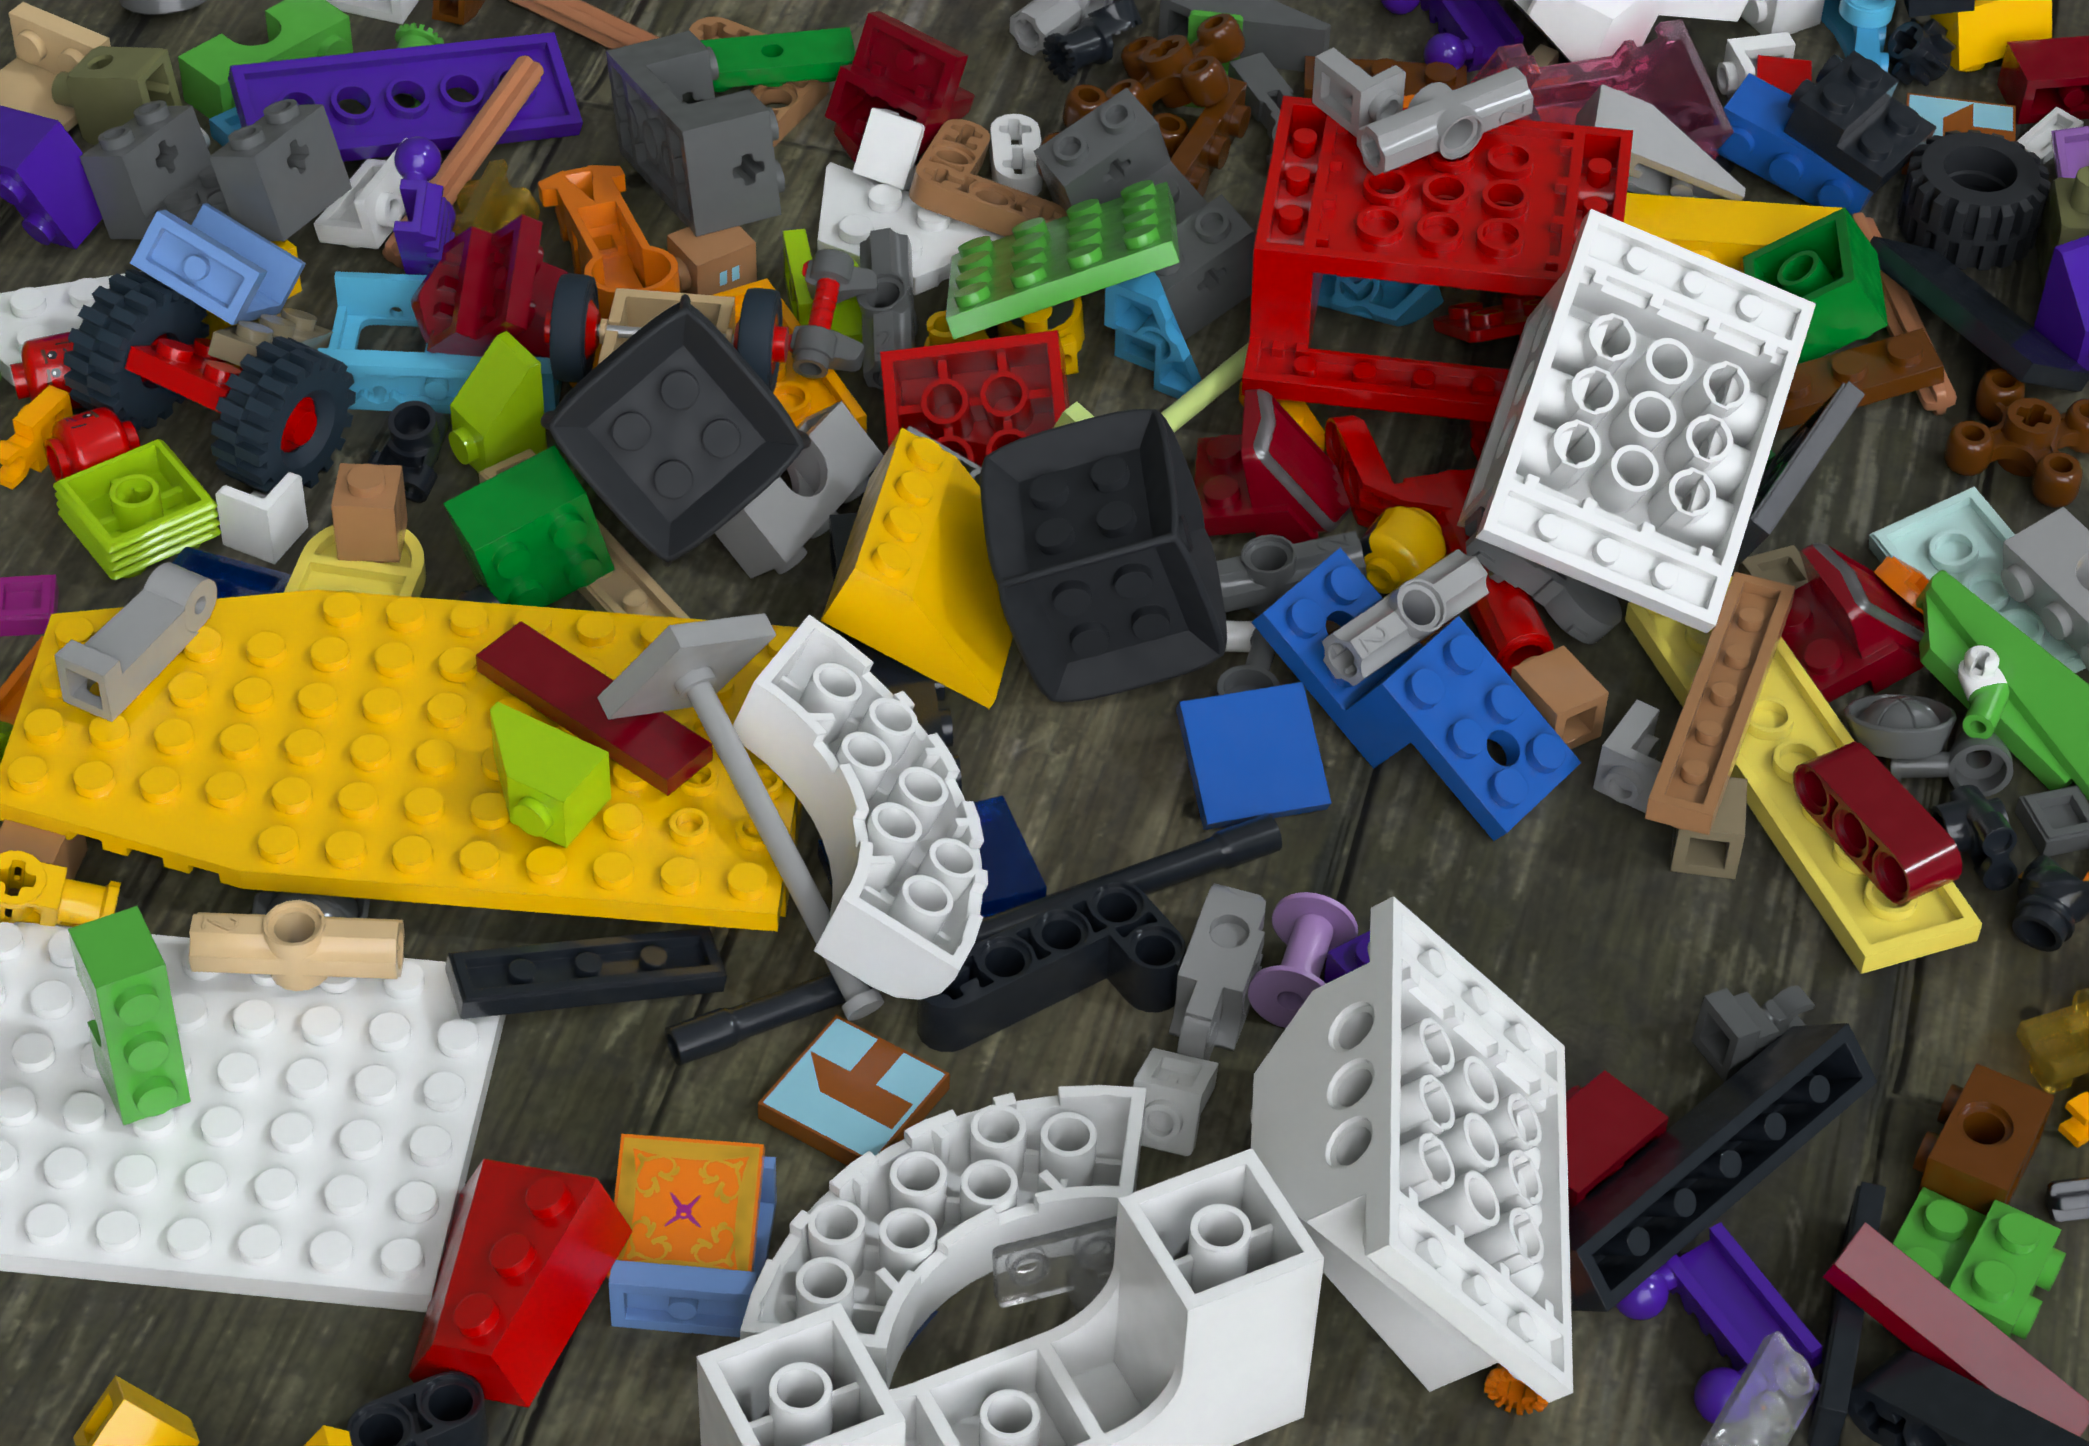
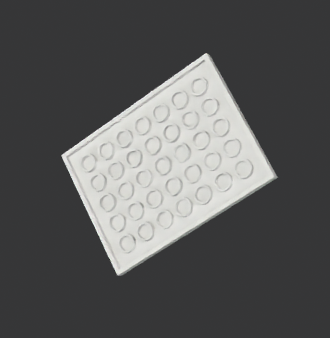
[0,922,506,1312]

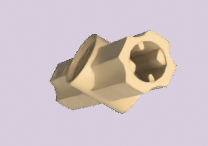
[189,900,405,991]

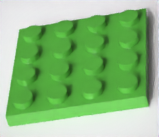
[946,180,1180,340]

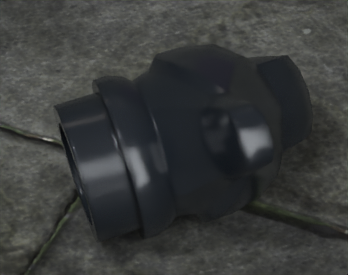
[2012,855,2089,952]

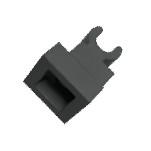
[1691,985,1815,1082]

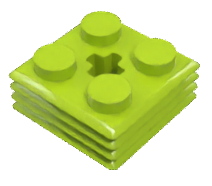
[53,439,221,580]

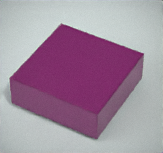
[0,574,59,637]

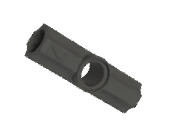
[856,228,920,392]
[1216,531,1367,615]

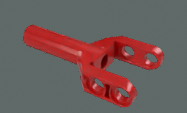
[1324,415,1554,677]

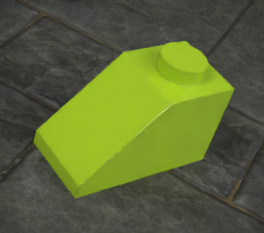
[449,331,547,473]
[490,701,611,848]

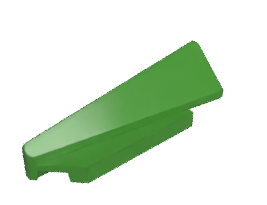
[1916,570,2089,800]

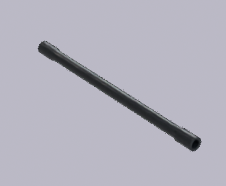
[665,814,1282,1066]

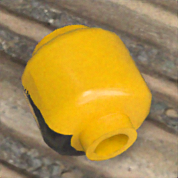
[1359,506,1446,595]

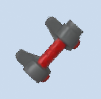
[788,249,878,379]

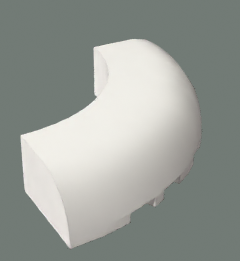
[733,615,988,1000]
[740,1085,1147,1389]

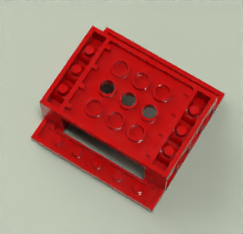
[1241,96,1633,422]

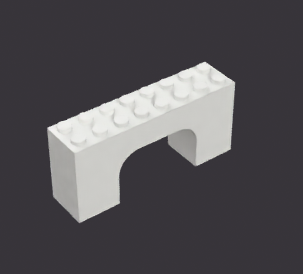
[696,1148,1324,1446]

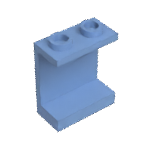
[130,203,306,325]
[608,1157,777,1337]

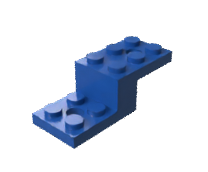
[1251,547,1582,841]

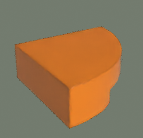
[1874,556,1930,615]

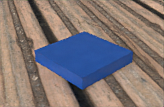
[1176,682,1332,830]

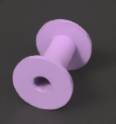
[1248,892,1358,1028]

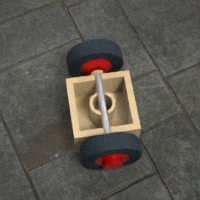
[544,273,789,392]

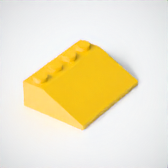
[821,428,1013,709]

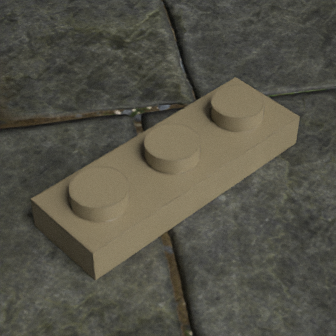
[208,308,333,366]

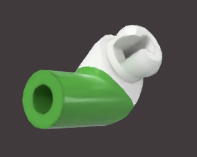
[1958,645,2009,739]

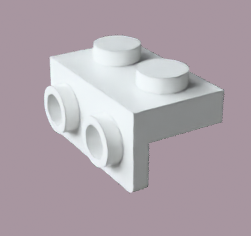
[314,138,429,249]

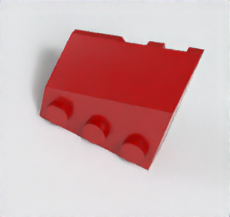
[880,330,1070,467]
[408,1159,633,1408]

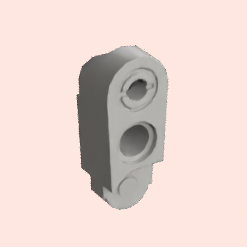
[1169,883,1266,1061]

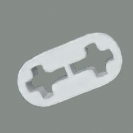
[989,114,1043,196]

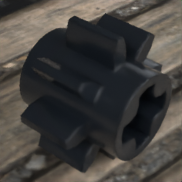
[1887,17,1956,86]

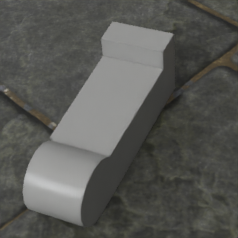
[54,562,217,722]

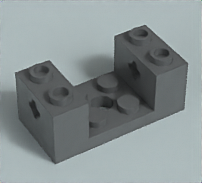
[606,30,785,237]
[1034,88,1256,340]
[79,99,352,241]

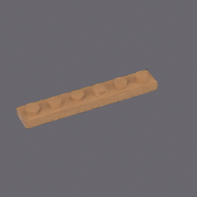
[1645,572,1796,835]

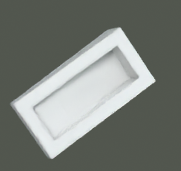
[2017,107,2084,165]

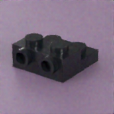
[1784,50,1937,193]

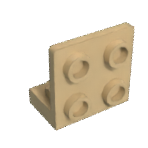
[0,2,111,132]

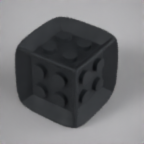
[541,294,811,567]
[980,409,1227,702]

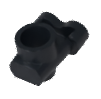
[366,401,450,503]
[1931,785,2017,891]

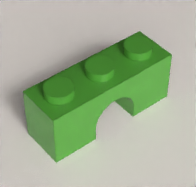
[178,0,353,119]
[68,906,191,1126]

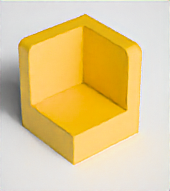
[73,1375,200,1446]

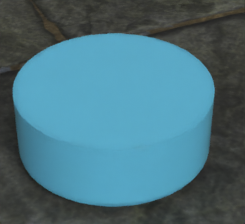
[1839,0,1896,29]

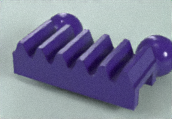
[1381,0,1524,72]
[393,136,456,275]
[1615,1222,1822,1426]

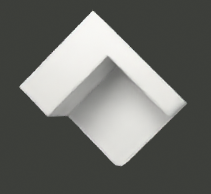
[853,108,925,190]
[215,472,308,564]

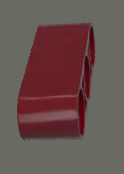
[1793,742,1962,905]

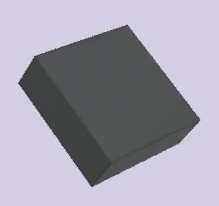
[2015,785,2089,857]

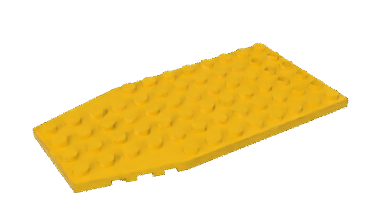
[0,589,803,932]

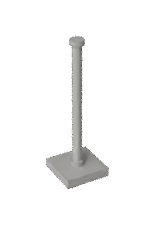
[597,613,884,1021]

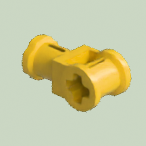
[0,850,121,927]

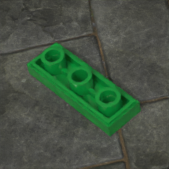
[700,27,856,92]

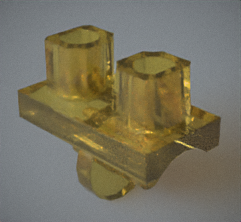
[452,159,540,237]
[2016,988,2089,1094]

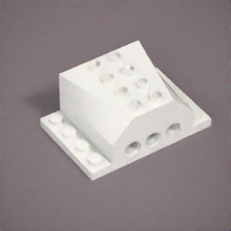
[1457,209,1816,633]
[1250,896,1573,1403]

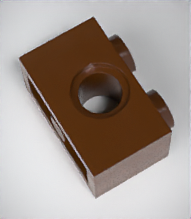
[1913,1063,2055,1216]

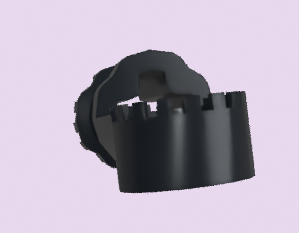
[1042,0,1143,81]

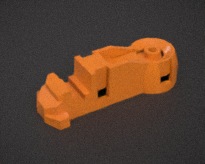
[538,165,681,319]

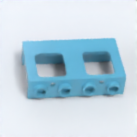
[318,271,562,414]

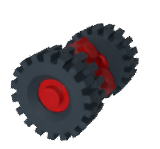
[64,269,356,495]

